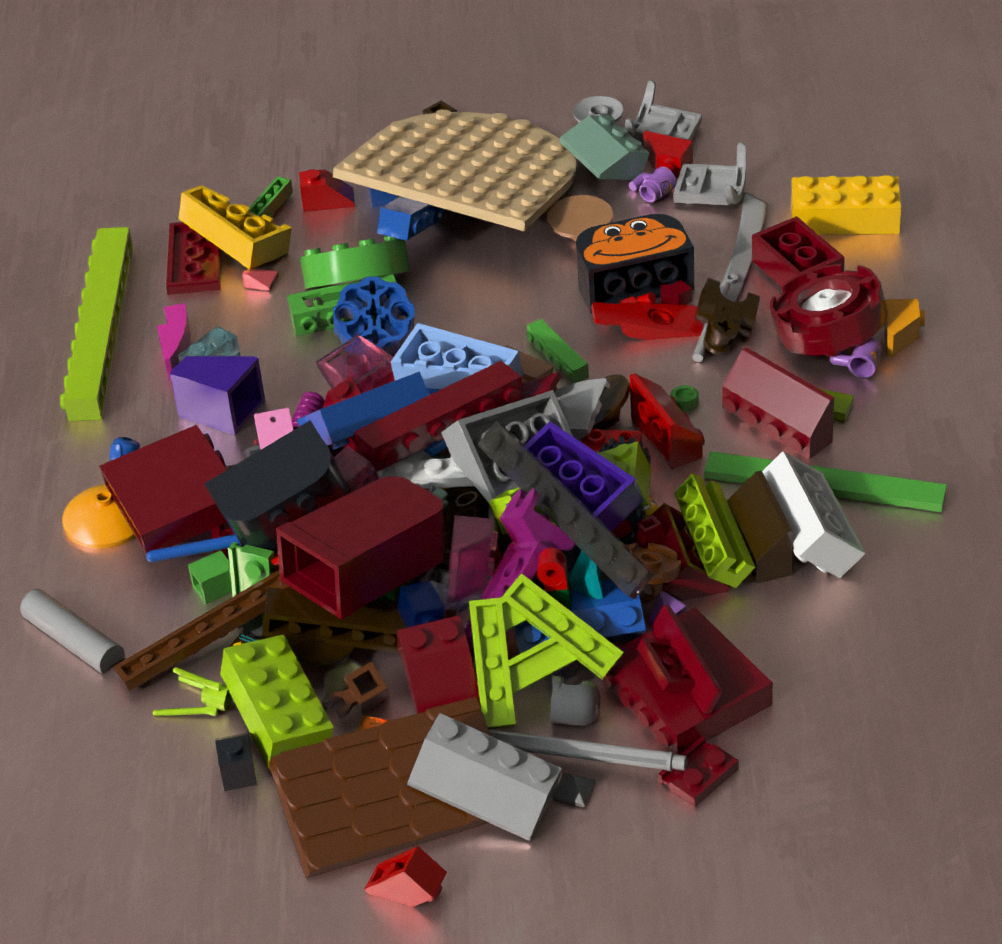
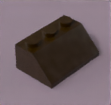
[727,470,793,584]

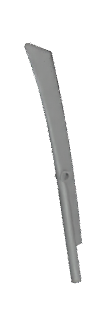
[692,192,769,362]

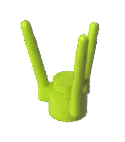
[153,667,232,716]

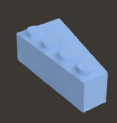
[391,323,523,389]

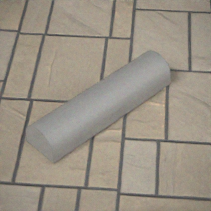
[20,589,125,674]

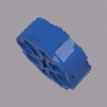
[333,276,415,361]

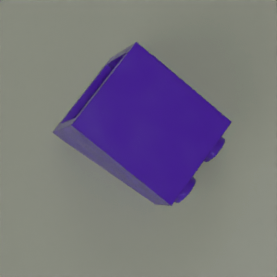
[170,356,265,435]

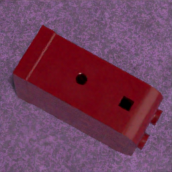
[276,476,445,620]

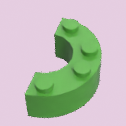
[300,236,410,289]

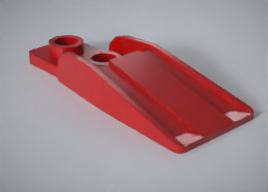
[591,302,703,340]

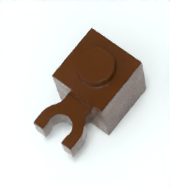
[327,661,390,719]

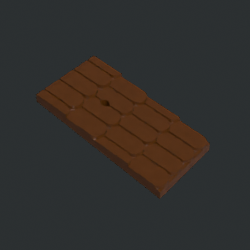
[268,697,491,879]

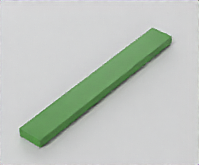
[704,451,947,512]

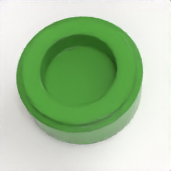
[670,385,699,412]

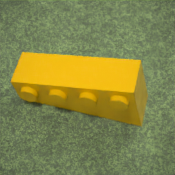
[179,185,292,269]

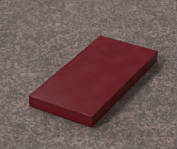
[166,222,222,295]

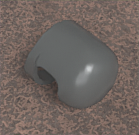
[550,675,600,726]

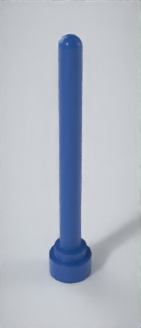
[146,534,241,563]

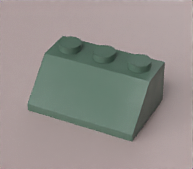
[559,114,649,180]

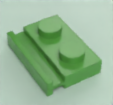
[228,541,275,597]

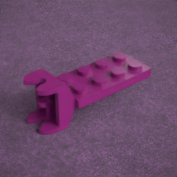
[464,488,582,658]

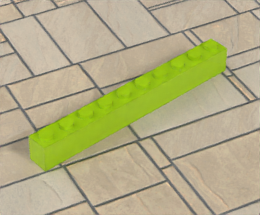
[60,227,133,421]

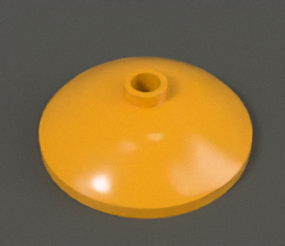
[62,483,136,549]

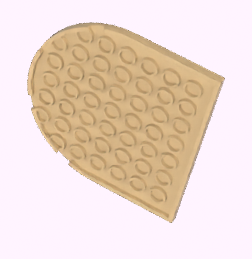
[333,110,576,231]

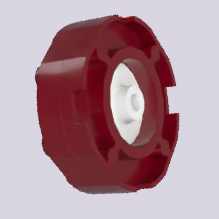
[770,264,888,357]

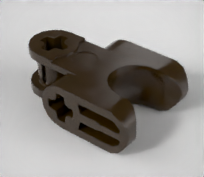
[695,277,760,355]

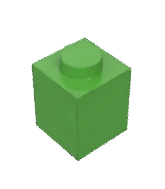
[188,550,232,604]

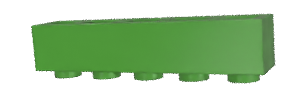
[250,176,293,217]
[526,319,589,384]

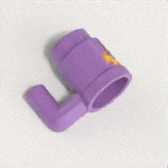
[629,167,677,203]
[830,337,882,378]

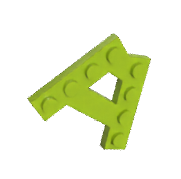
[469,573,624,730]

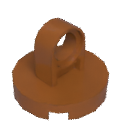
[618,543,681,604]

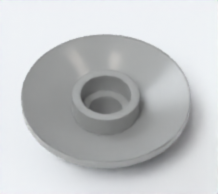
[573,96,623,122]

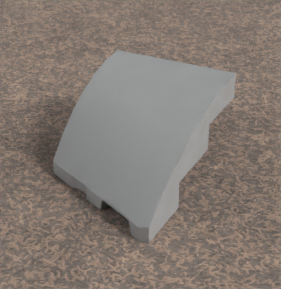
[554,378,611,441]

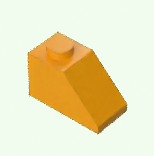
[884,299,925,357]

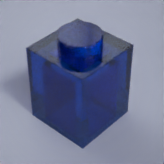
[397,580,445,627]

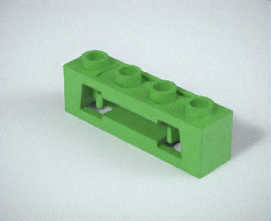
[287,274,396,336]

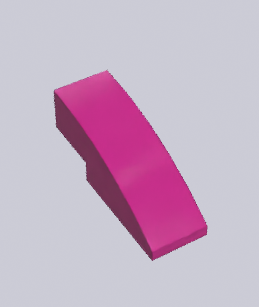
[157,303,191,381]

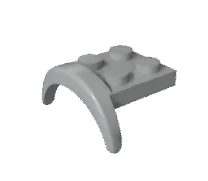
[625,80,702,141]
[673,142,746,206]

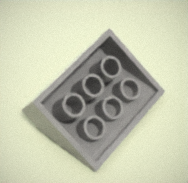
[441,390,573,504]

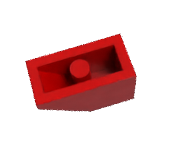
[643,131,693,178]
[299,169,355,212]
[364,846,447,907]

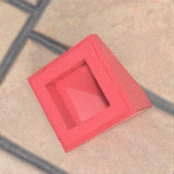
[242,268,278,291]

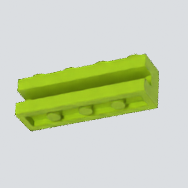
[674,473,755,588]

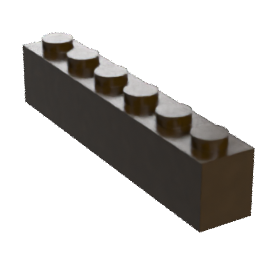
[262,587,456,653]

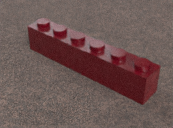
[354,361,523,472]

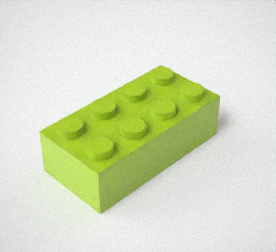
[220,634,334,769]

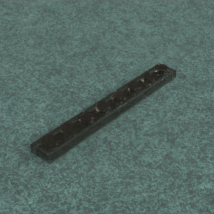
[477,421,655,599]

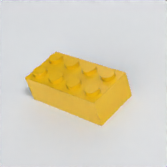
[791,175,901,235]

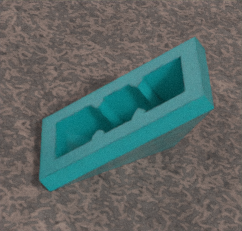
[569,536,603,599]

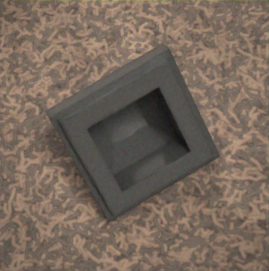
[552,772,595,808]

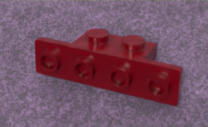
[637,605,722,714]

